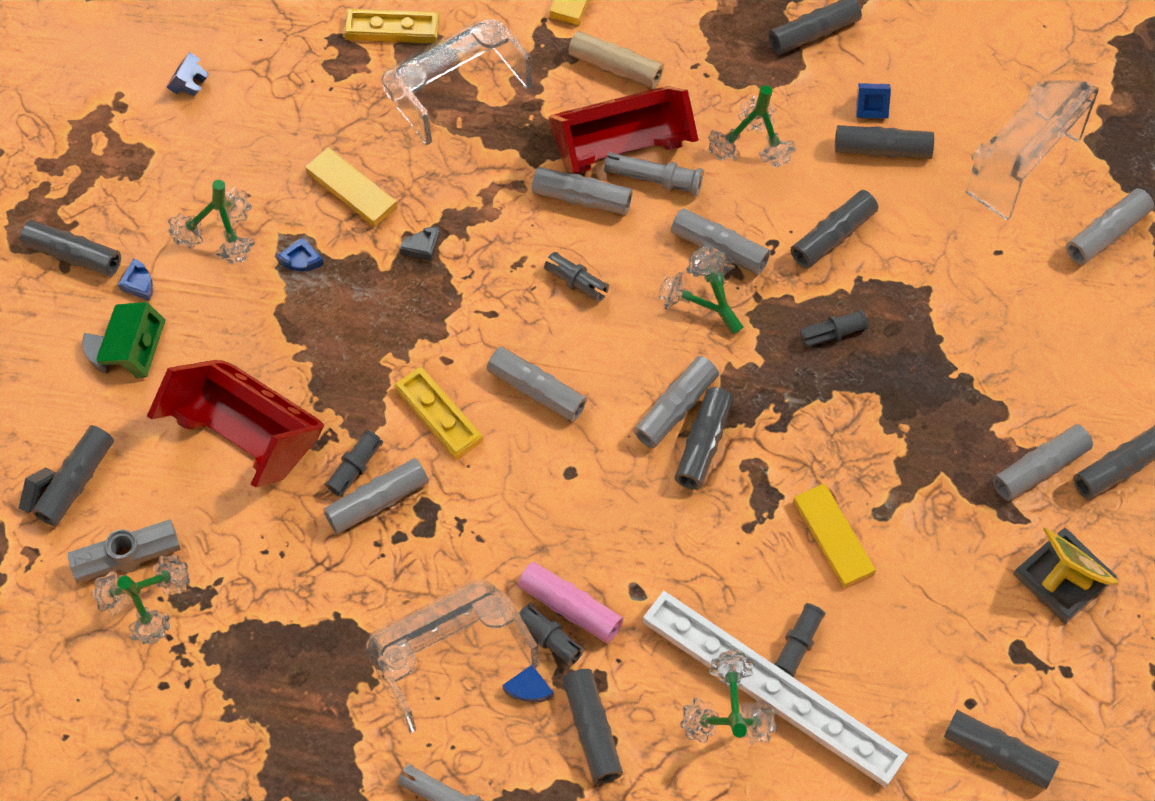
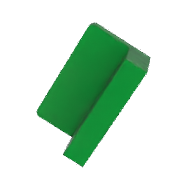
[96,302,166,378]

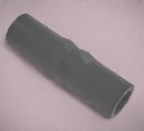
[768,0,862,55]
[834,125,934,159]
[790,190,879,269]
[20,219,121,277]
[674,387,734,490]
[32,425,114,527]
[1073,425,1155,500]
[563,669,623,784]
[944,709,1060,790]

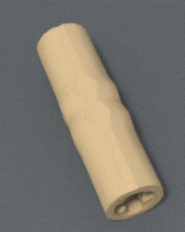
[568,31,664,89]

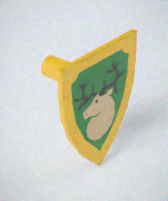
[1042,527,1119,592]

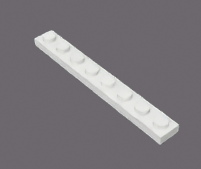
[643,591,908,788]

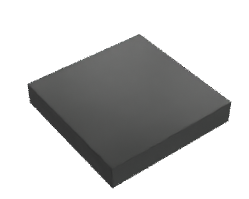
[1013,527,1117,625]

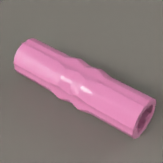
[518,561,623,643]

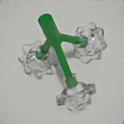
[708,85,796,168]
[168,180,255,264]
[658,246,744,334]
[91,554,190,644]
[680,649,777,745]

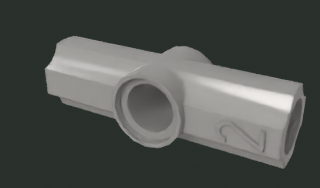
[67,519,181,584]

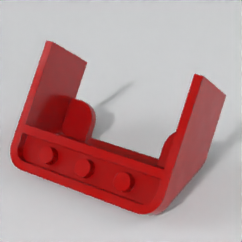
[548,86,699,174]
[147,360,324,488]

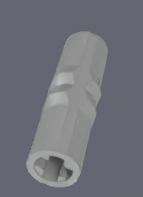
[532,167,633,215]
[1066,188,1154,265]
[671,208,771,275]
[487,346,587,422]
[633,356,719,449]
[993,424,1093,501]
[323,458,429,534]

